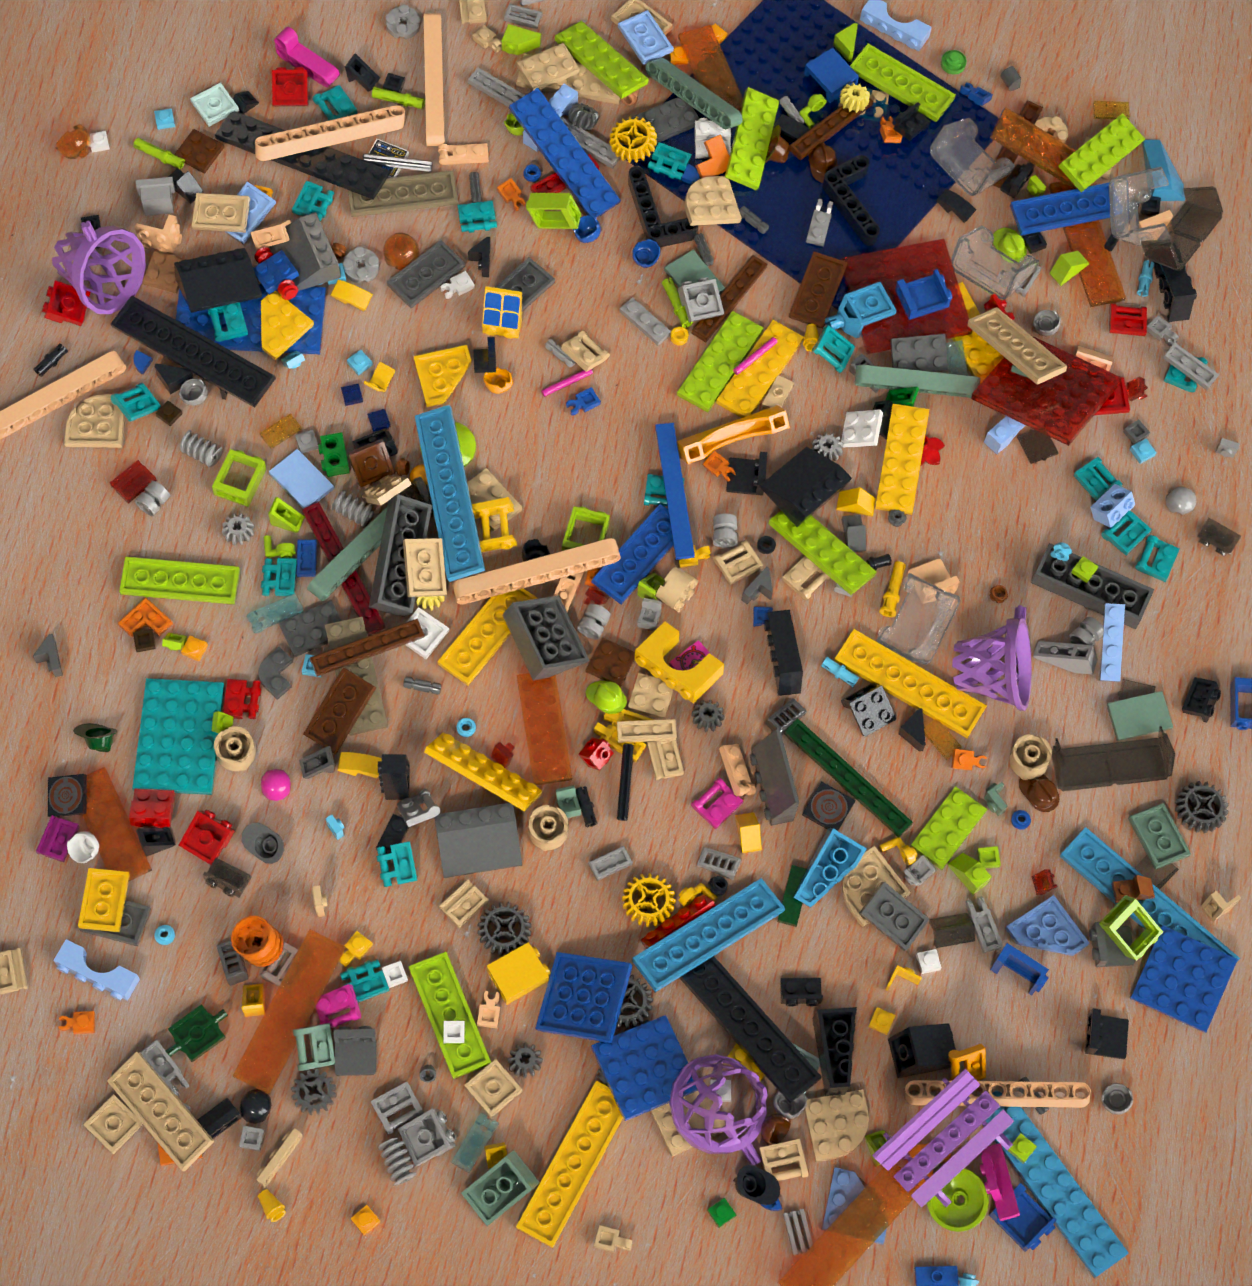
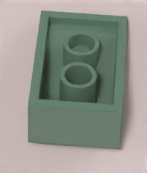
[461,1150,540,1226]

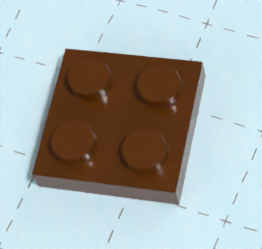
[174,129,224,174]
[348,439,395,488]
[586,637,635,688]

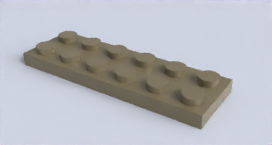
[348,171,458,217]
[325,617,388,736]

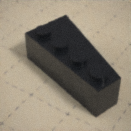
[764,610,803,696]
[378,754,410,800]

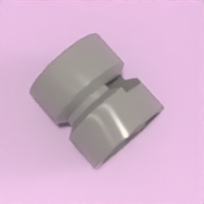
[135,481,170,516]
[713,514,737,548]
[577,604,611,640]
[1069,617,1103,646]

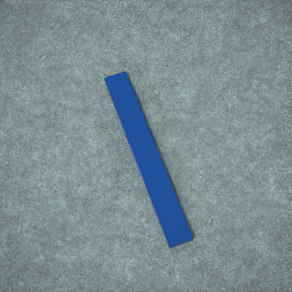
[655,423,695,560]

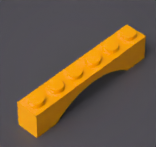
[677,405,790,464]

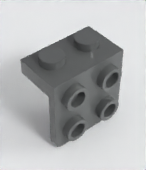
[1089,922,1135,967]
[334,1026,376,1076]

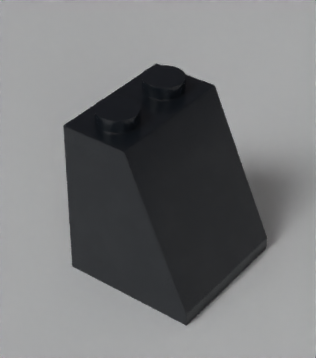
[888,1023,956,1078]

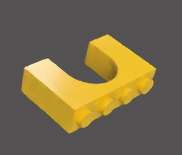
[635,621,724,704]

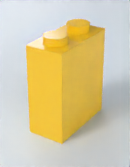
[486,942,550,1005]

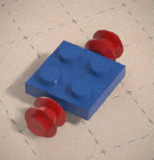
[253,247,299,300]

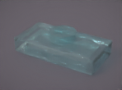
[946,340,968,376]

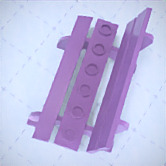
[872,1069,1014,1207]

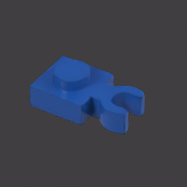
[959,82,993,106]
[566,387,601,416]

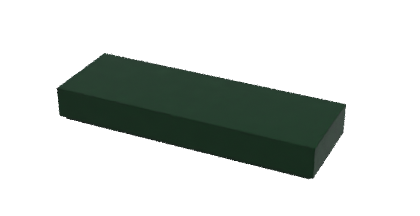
[777,865,807,927]

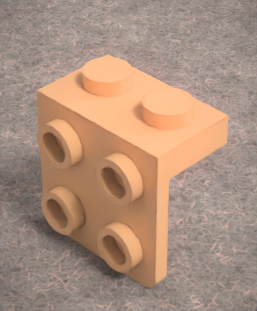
[134,215,182,254]
[907,559,960,604]

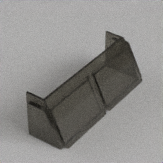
[1140,186,1223,271]
[1052,726,1175,791]

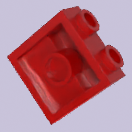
[272,67,309,107]
[42,280,91,326]
[129,789,175,828]
[178,809,236,865]

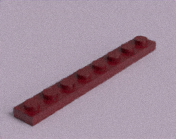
[302,502,386,636]

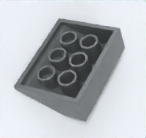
[269,212,341,291]
[503,595,590,680]
[750,729,799,826]
[434,803,522,878]

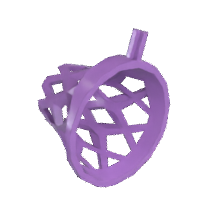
[52,221,146,314]
[952,605,1032,711]
[669,1054,768,1166]

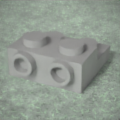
[678,277,724,322]
[398,1108,456,1166]

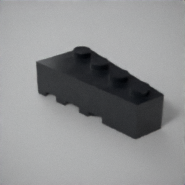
[1151,244,1197,322]
[812,1007,857,1096]

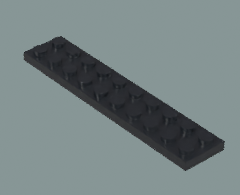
[215,111,390,200]
[111,296,276,408]
[679,956,822,1103]

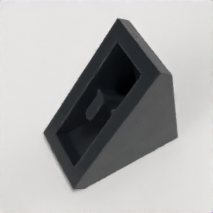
[154,363,194,395]
[898,708,926,752]
[136,827,175,857]

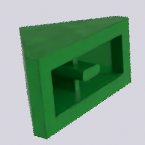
[886,386,919,407]

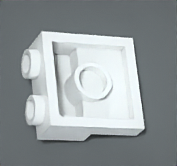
[694,118,731,158]

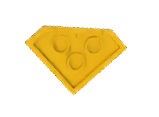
[261,291,314,361]
[413,345,472,407]

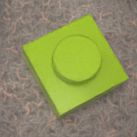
[1027,175,1046,197]
[1071,556,1099,583]
[162,632,187,651]
[211,711,234,734]
[977,846,1001,869]
[1007,1133,1037,1164]

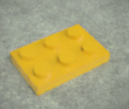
[78,868,130,932]

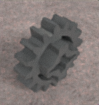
[291,1069,337,1115]

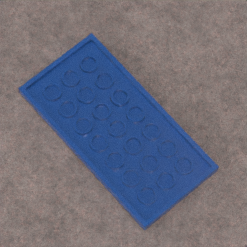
[176,284,326,355]

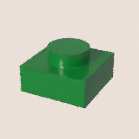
[707,1198,737,1228]

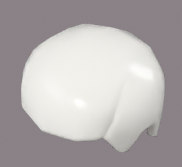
[67,831,99,863]

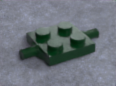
[165,1004,228,1062]

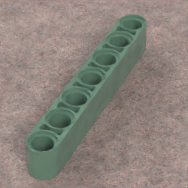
[646,58,743,130]
[855,365,980,398]
[307,506,388,601]

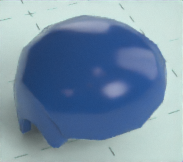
[573,215,601,243]
[632,239,660,268]

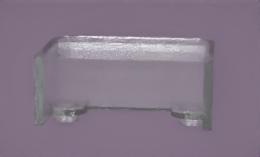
[1109,167,1172,247]

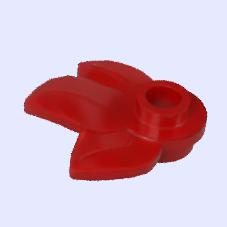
[920,435,945,466]

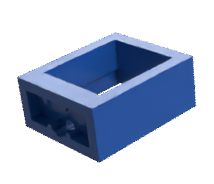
[1230,677,1252,730]

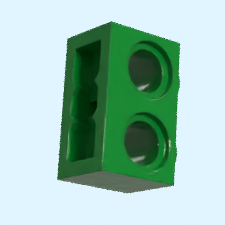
[318,432,350,477]

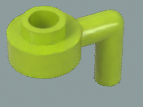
[799,94,826,129]
[263,535,296,558]

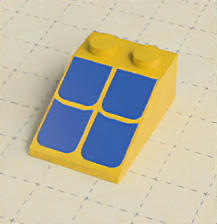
[482,286,522,339]

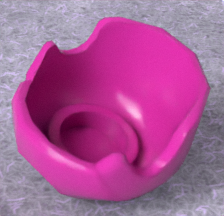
[261,769,291,801]

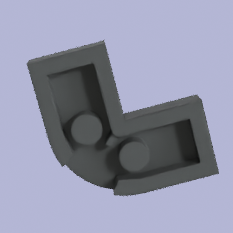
[258,647,293,700]

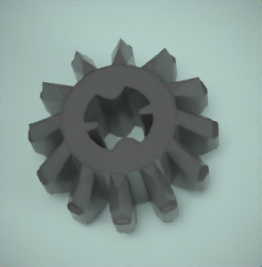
[568,103,599,130]
[691,699,725,733]
[508,1042,543,1078]

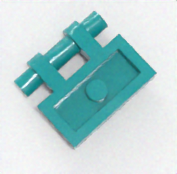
[648,142,692,180]
[292,181,334,222]
[457,200,497,233]
[261,558,297,596]
[376,841,418,887]
[340,959,390,1003]

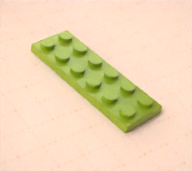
[555,21,649,99]
[850,44,956,122]
[725,87,779,190]
[1058,113,1145,193]
[677,311,764,412]
[768,511,877,595]
[119,557,240,605]
[408,952,491,1079]

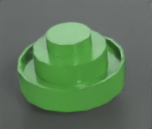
[941,50,967,75]

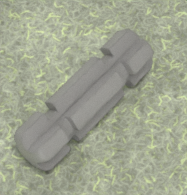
[780,96,804,124]
[545,339,576,367]

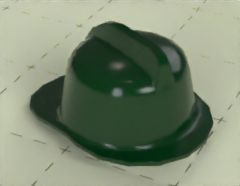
[73,723,117,752]

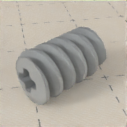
[180,430,223,467]
[331,490,374,527]
[378,1138,417,1186]

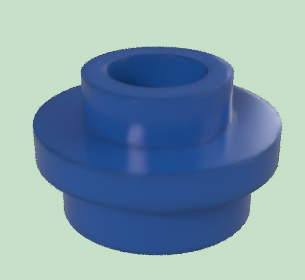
[523,164,541,182]
[1011,810,1031,830]

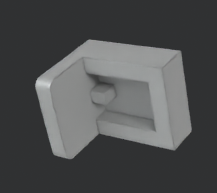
[637,598,662,630]
[904,855,937,886]

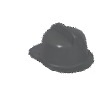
[242,823,284,864]

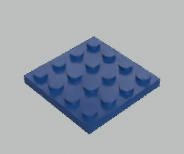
[1130,925,1238,1033]
[535,952,632,1043]
[591,1015,698,1121]

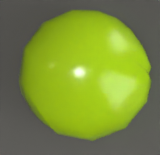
[504,113,524,136]

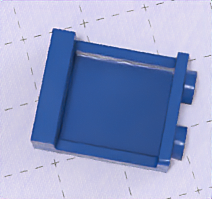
[804,48,859,103]
[895,269,952,320]
[990,943,1049,996]
[989,1183,1057,1252]

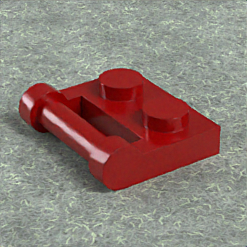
[1109,303,1147,336]

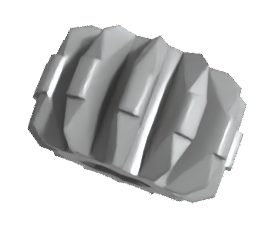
[812,431,843,461]
[222,513,254,546]

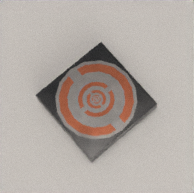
[48,774,87,817]
[802,781,856,831]

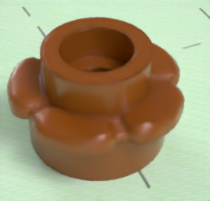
[331,243,346,259]
[395,458,410,476]
[989,585,1008,603]

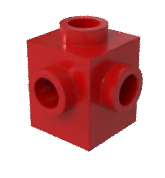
[578,737,614,770]

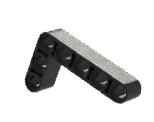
[822,155,880,246]
[628,166,698,248]

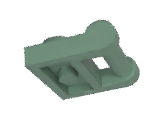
[292,1023,335,1071]

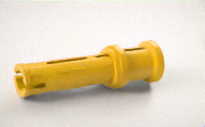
[879,561,906,617]

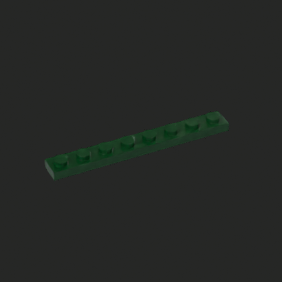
[784,718,913,837]

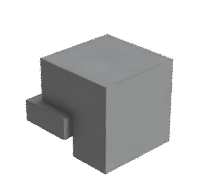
[136,177,175,216]

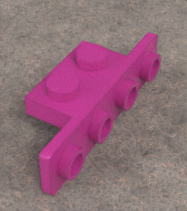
[979,1143,1020,1221]

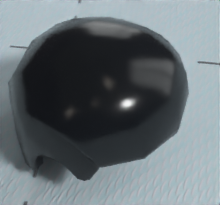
[522,539,550,562]
[240,1089,272,1124]

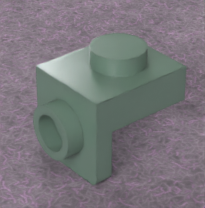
[984,782,1008,816]
[555,785,581,818]

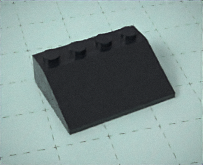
[174,248,262,313]
[759,447,852,527]

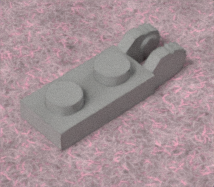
[806,199,833,246]
[965,896,1003,954]
[140,1039,189,1096]

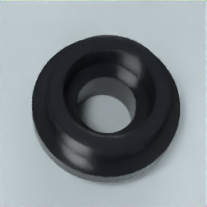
[757,536,776,554]
[708,876,728,896]

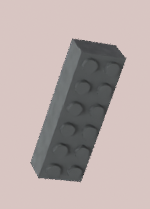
[369,494,432,617]
[1031,543,1154,629]

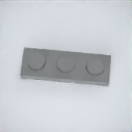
[620,297,671,346]
[1163,343,1219,390]

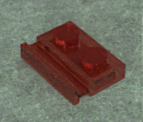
[110,460,157,504]

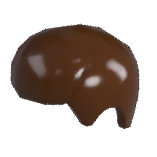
[761,1114,791,1145]

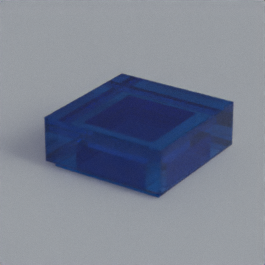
[341,383,363,406]
[367,409,391,432]

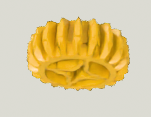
[609,116,657,163]
[622,873,676,927]

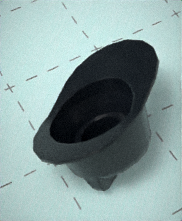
[733,1165,780,1205]

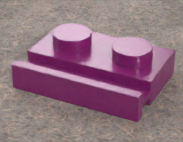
[36,815,80,862]

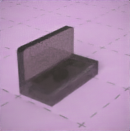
[929,913,975,948]

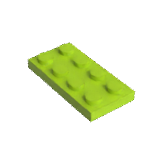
[910,786,987,870]

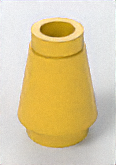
[803,324,819,352]
[258,1189,286,1222]

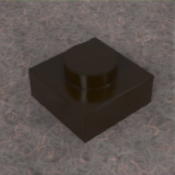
[156,401,183,427]
[133,629,156,652]

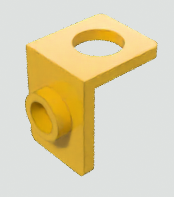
[363,362,395,392]
[885,965,922,991]

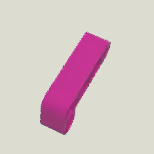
[274,27,340,88]

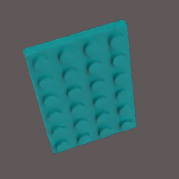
[132,678,225,795]

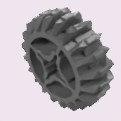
[1175,781,1229,833]
[477,902,531,956]
[617,974,653,1029]

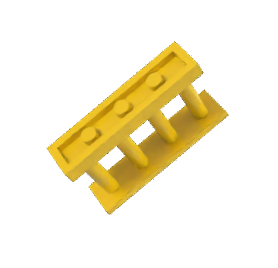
[472,497,518,552]

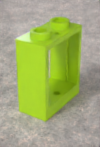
[526,193,582,229]
[212,449,267,507]
[562,506,610,551]
[1099,895,1163,961]

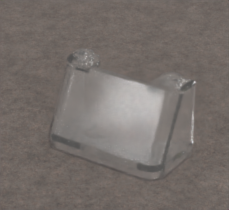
[930,118,1015,196]
[950,226,1039,300]
[876,573,960,665]

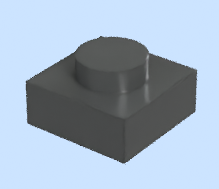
[1123,419,1150,445]

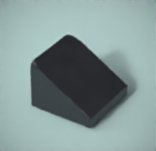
[233,91,259,114]

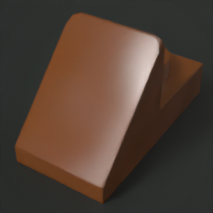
[1112,875,1155,903]

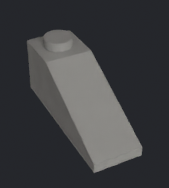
[1033,641,1098,675]

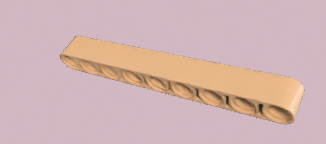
[424,13,444,146]
[255,105,405,161]
[0,351,126,439]
[452,538,621,604]
[905,1080,1091,1107]

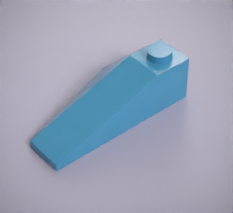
[1142,140,1185,201]
[793,828,867,908]

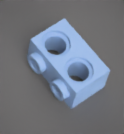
[1091,484,1135,528]

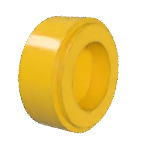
[670,326,689,345]

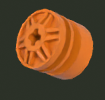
[231,916,284,967]

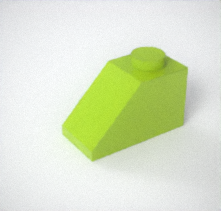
[502,24,541,55]
[948,853,992,895]

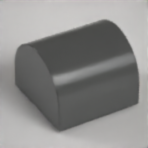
[1000,66,1021,91]

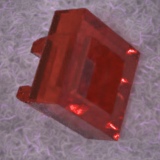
[1126,376,1148,401]
[584,587,609,605]
[490,742,515,768]
[1031,869,1058,895]

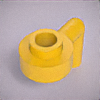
[879,837,918,866]
[678,883,718,907]

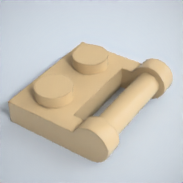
[561,330,610,372]
[713,540,763,585]
[782,556,830,600]
[759,1139,808,1181]

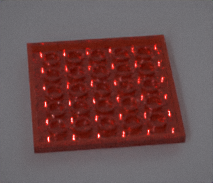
[840,239,973,354]
[971,335,1122,446]

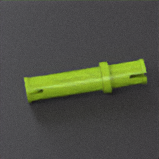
[372,87,425,110]
[133,137,185,170]
[662,278,693,328]

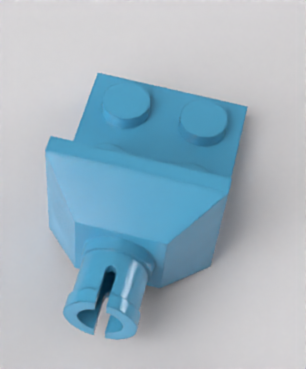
[825,282,897,338]

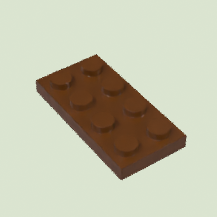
[789,252,848,329]
[303,667,377,754]

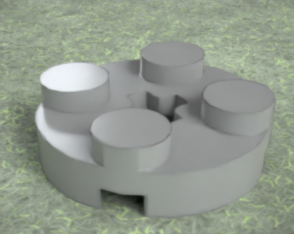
[386,4,420,39]
[343,247,379,283]

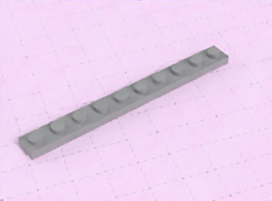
[468,68,621,169]

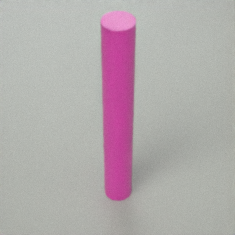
[733,337,777,375]
[541,369,593,397]

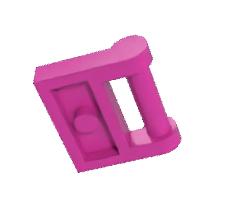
[691,777,743,829]
[314,984,361,1029]

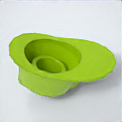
[992,228,1027,264]
[585,681,627,714]

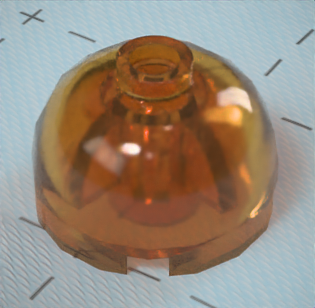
[55,124,91,159]
[383,233,419,270]

